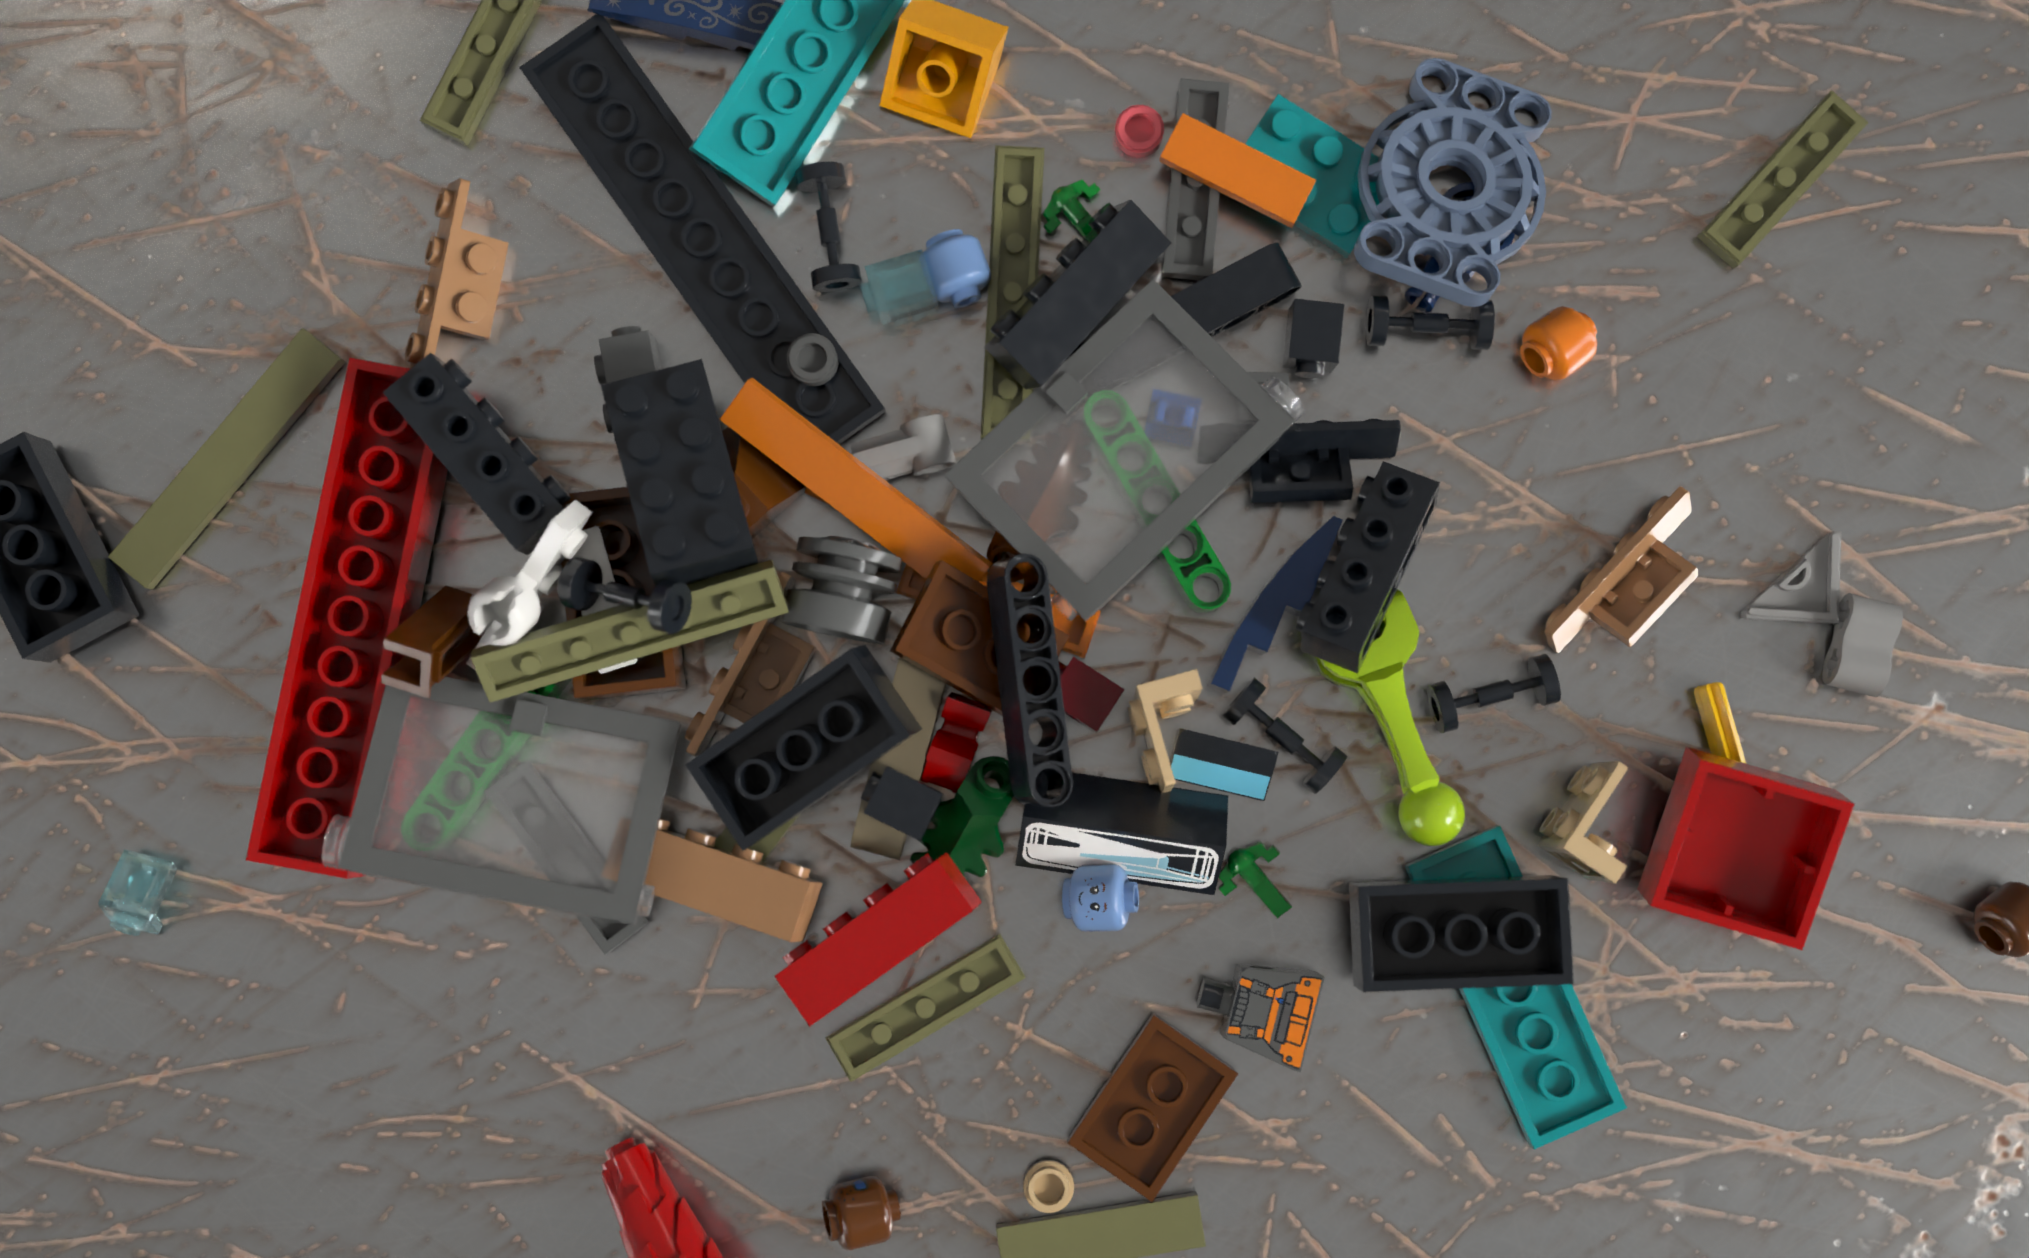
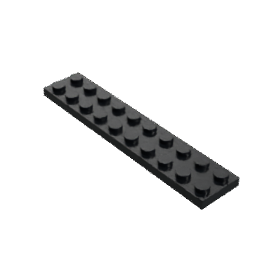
[519,14,886,444]

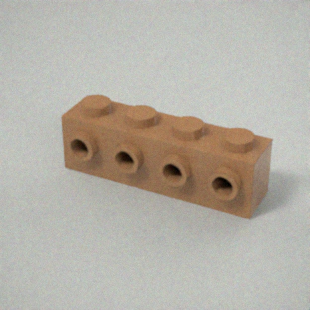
[601,818,823,942]

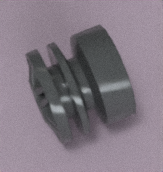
[781,536,903,644]

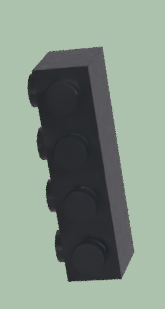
[984,199,1171,390]
[383,352,571,555]
[1296,461,1440,674]

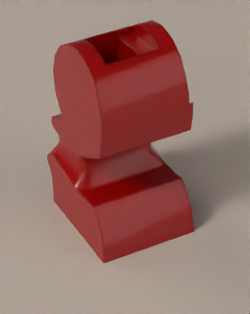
[921,692,993,794]

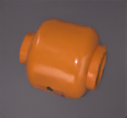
[1520,306,1597,381]

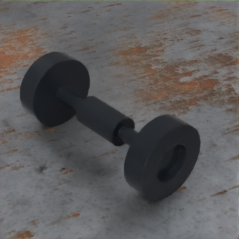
[795,162,862,292]
[1366,295,1495,350]
[558,557,692,634]
[1427,654,1561,733]
[1222,677,1348,794]

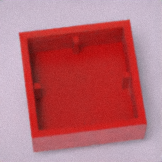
[1637,746,1855,950]

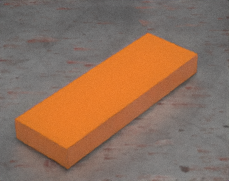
[1159,113,1316,228]

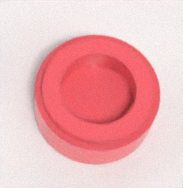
[1114,105,1164,158]

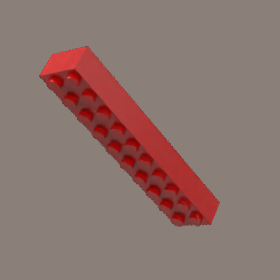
[246,358,448,879]

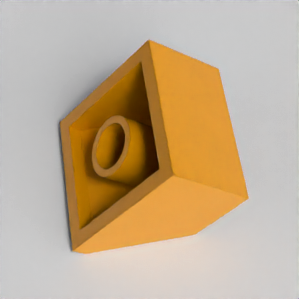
[879,0,1009,138]

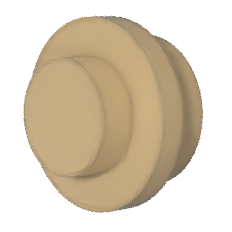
[1023,1160,1074,1213]

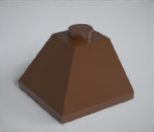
[722,427,806,539]

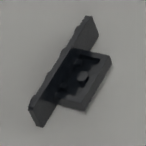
[1197,419,1401,503]

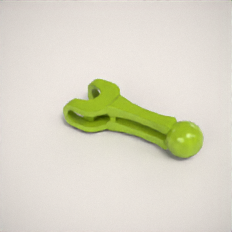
[1314,589,1465,846]

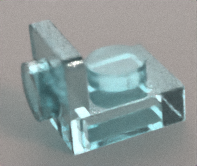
[98,849,177,936]

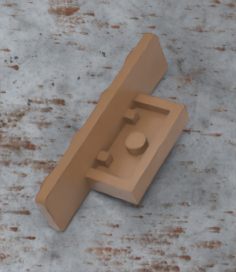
[405,178,509,368]
[1545,486,1698,653]
[684,571,816,757]

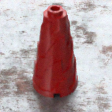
[601,1137,723,1258]

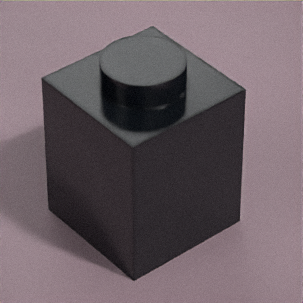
[1282,299,1345,378]
[860,766,944,841]

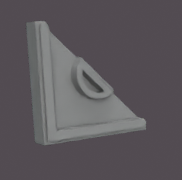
[1740,531,1842,625]

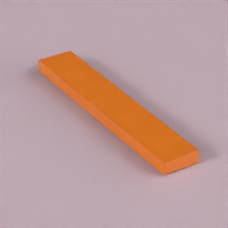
[719,378,993,582]

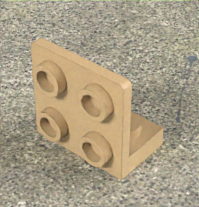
[1127,669,1203,793]
[1537,761,1628,884]

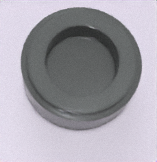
[787,333,838,386]

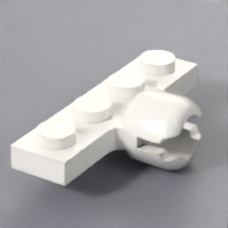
[466,500,592,670]

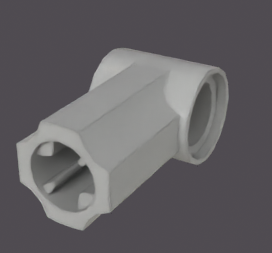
[850,414,956,481]

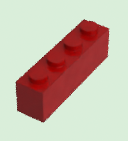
[774,852,982,1027]

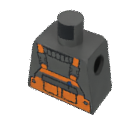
[1197,964,1325,1072]

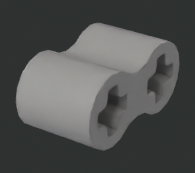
[1822,593,1903,697]

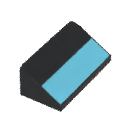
[1170,728,1279,801]

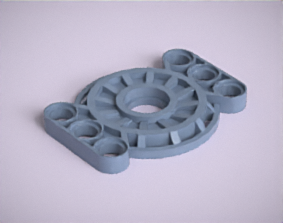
[1354,58,1552,307]

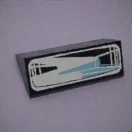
[1015,771,1228,895]

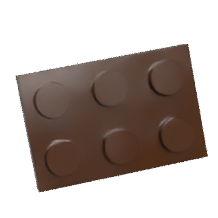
[890,560,1069,716]
[1067,1014,1238,1202]

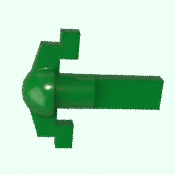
[1042,179,1100,238]
[1219,841,1292,919]

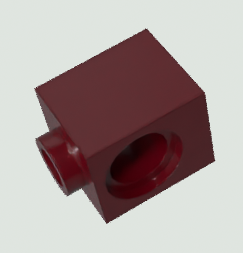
[1058,656,1125,733]

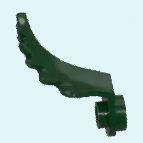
[907,756,1014,883]

